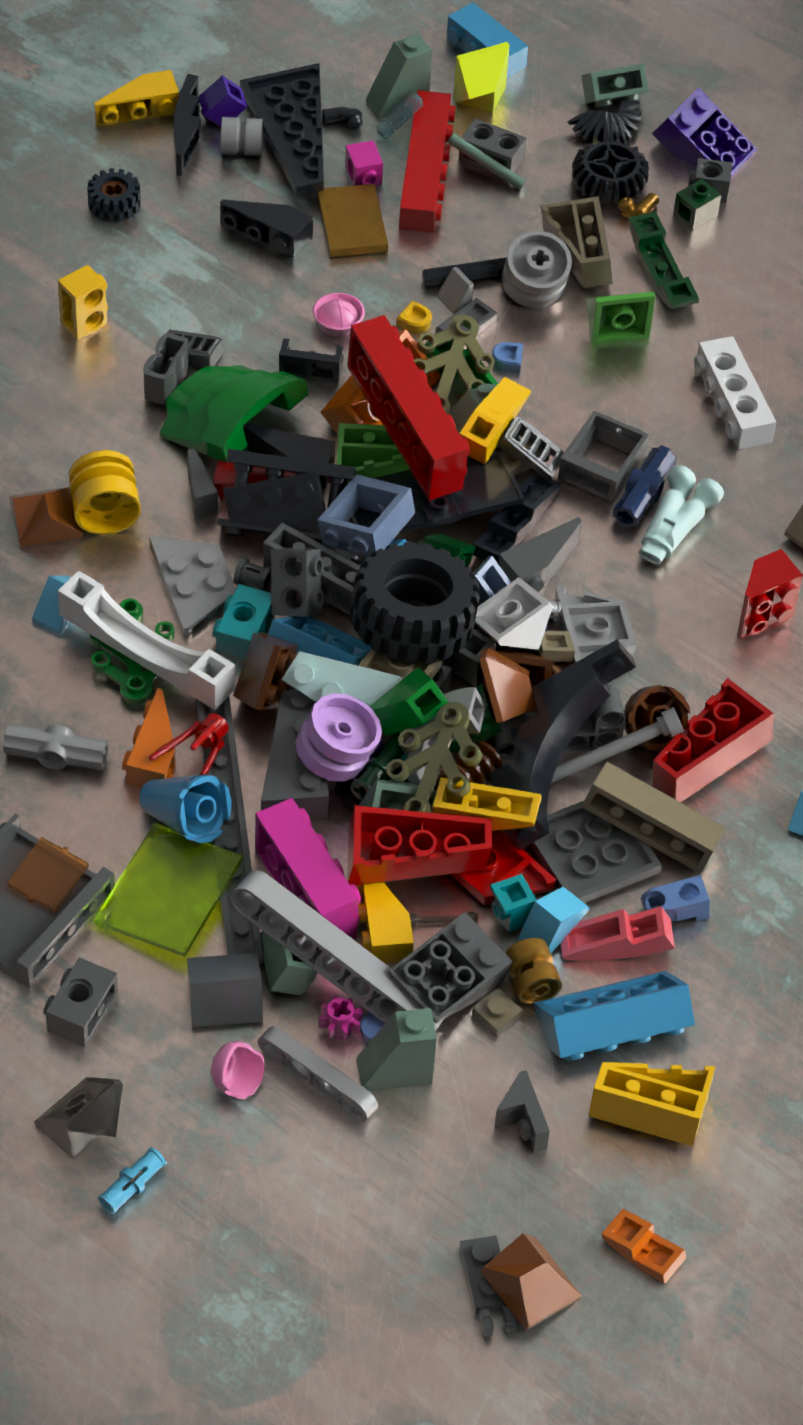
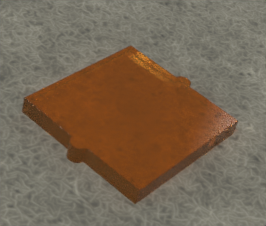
[7,837,89,913]

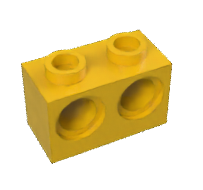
[58,265,108,340]

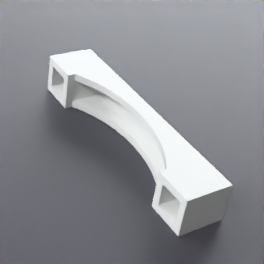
[58,571,235,710]

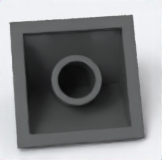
[187,953,263,1029]

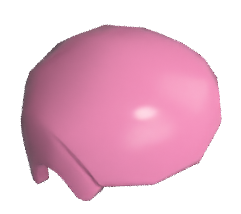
[210,1041,265,1100]

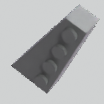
[261,690,329,821]

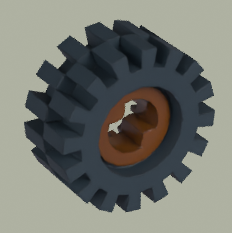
[87,168,141,222]

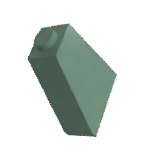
[366,34,432,119]
[356,1008,437,1091]

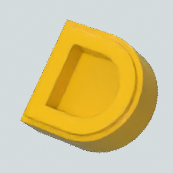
[396,300,432,333]

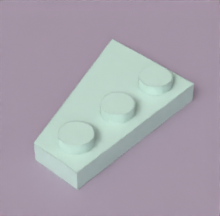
[282,651,403,706]

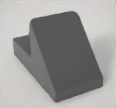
[494,1070,550,1153]

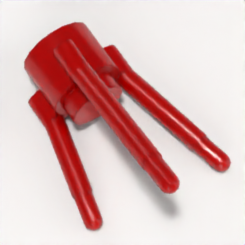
[149,713,229,775]

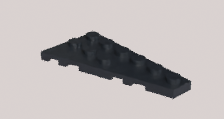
[240,63,324,196]

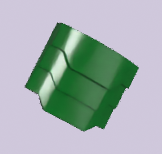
[159,365,309,463]

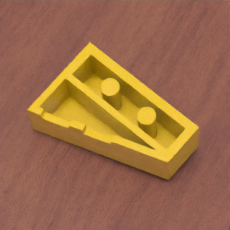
[588,1062,716,1147]

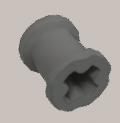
[233,557,271,592]

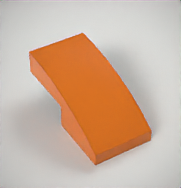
[601,1209,686,1284]

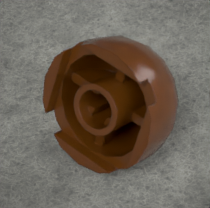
[624,685,690,752]

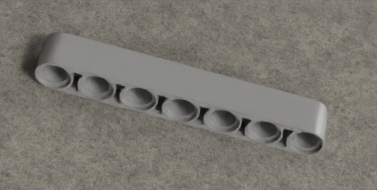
[230,870,443,1032]

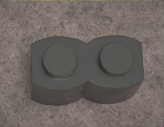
[143,333,189,405]

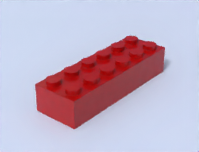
[347,315,470,501]

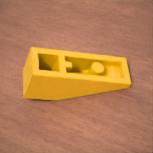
[433,778,542,831]

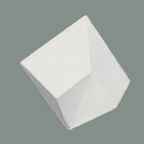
[475,577,553,650]

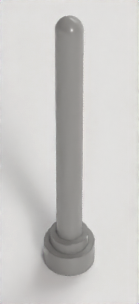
[551,707,684,783]

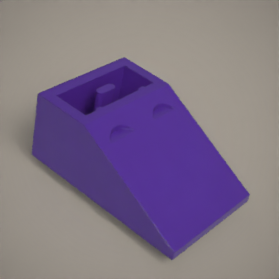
[652,88,757,176]

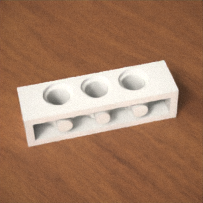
[694,336,777,450]

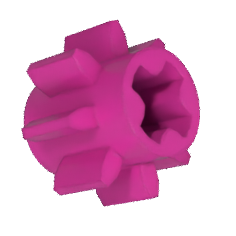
[318,996,362,1042]

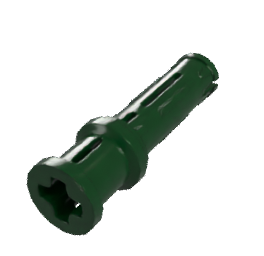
[350,731,404,801]

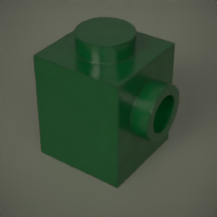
[673,179,721,231]

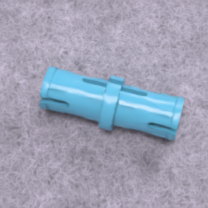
[98,1147,166,1214]

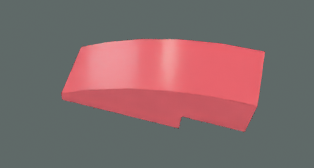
[561,906,675,961]

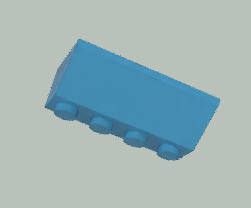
[534,971,695,1060]

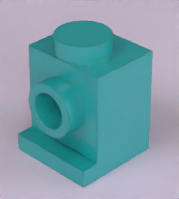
[490,874,536,932]

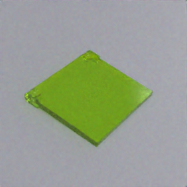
[93,823,243,957]

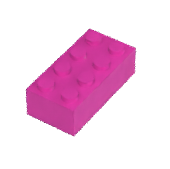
[255,798,361,940]

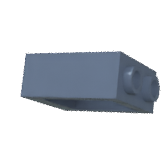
[318,474,415,557]

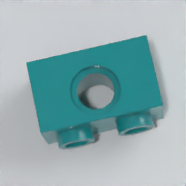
[212,584,275,660]

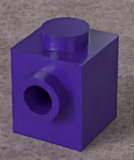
[198,75,247,127]

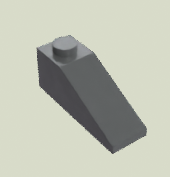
[499,517,582,592]

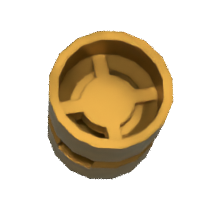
[505,938,563,1004]

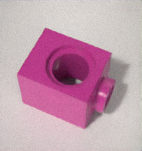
[345,140,383,186]

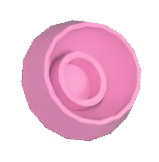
[313,293,365,337]

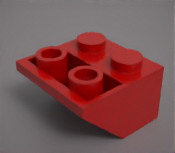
[737,549,803,639]

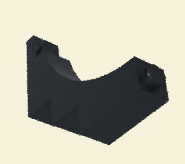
[489,639,636,849]

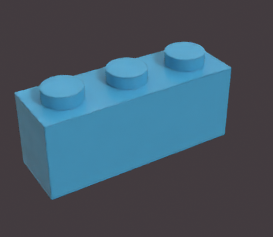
[447,2,528,78]

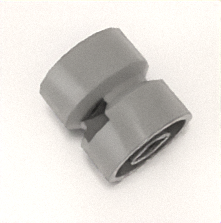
[221,117,263,156]

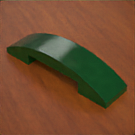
[628,212,699,309]

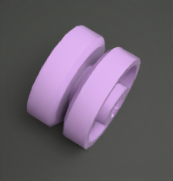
[295,693,382,782]

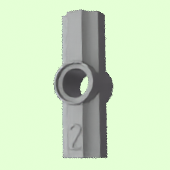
[3,724,109,770]

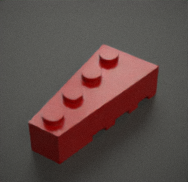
[652,678,774,802]
[347,805,492,885]

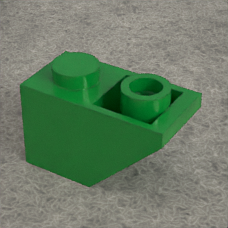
[369,667,449,736]

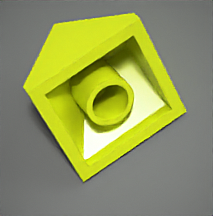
[453,42,510,113]

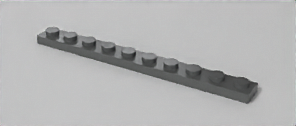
[195,696,263,964]

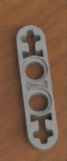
[257,1026,378,1122]

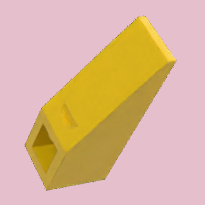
[94,70,179,127]
[459,377,532,465]
[355,882,414,964]

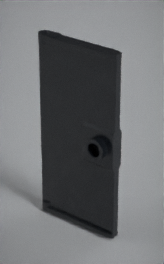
[342,448,524,534]

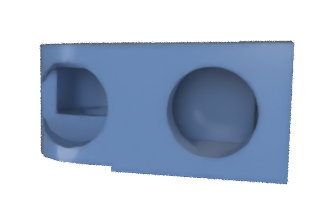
[640,875,710,922]

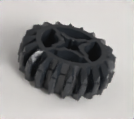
[572,138,649,206]

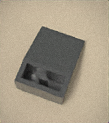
[388,912,513,1023]

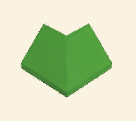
[586,292,656,345]

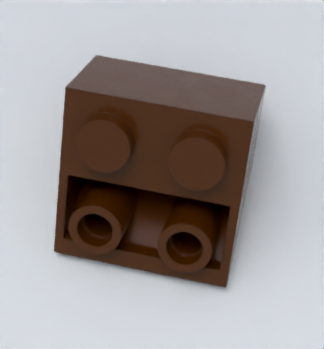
[233,632,298,710]

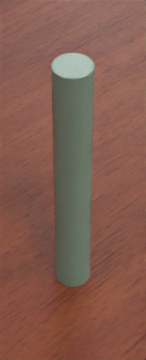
[448,133,526,190]

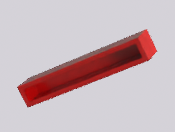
[399,90,456,233]

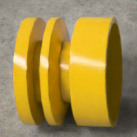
[68,450,141,535]

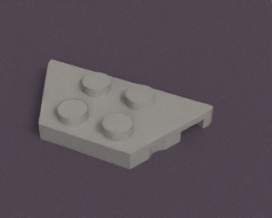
[149,536,236,637]
[555,586,636,664]

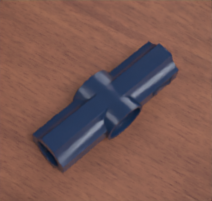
[612,445,677,528]

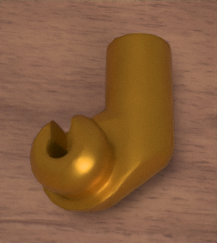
[618,193,659,218]

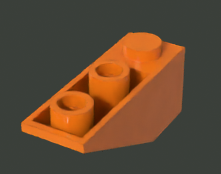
[122,688,176,789]

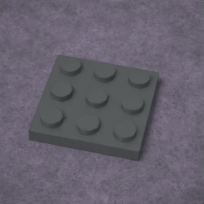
[530,801,662,903]

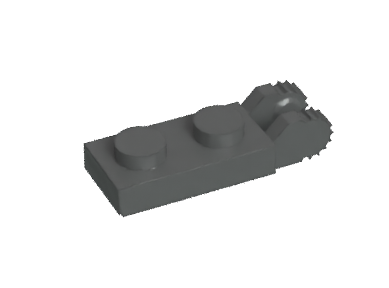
[459,1235,516,1337]

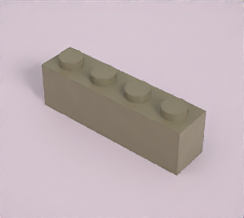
[581,762,726,874]

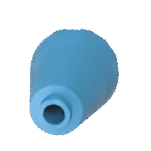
[139,774,232,843]

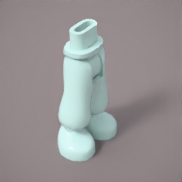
[638,465,724,565]

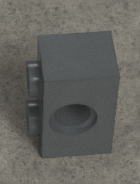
[43,957,118,1046]

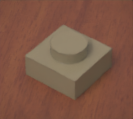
[538,631,575,662]
[472,988,523,1037]

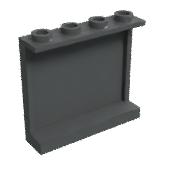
[0,813,115,988]

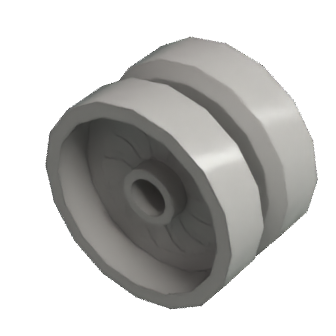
[501,231,572,308]

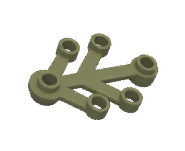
[414,315,494,414]
[386,702,482,813]

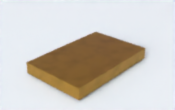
[317,184,388,257]

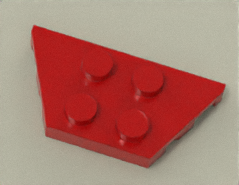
[450,830,556,905]

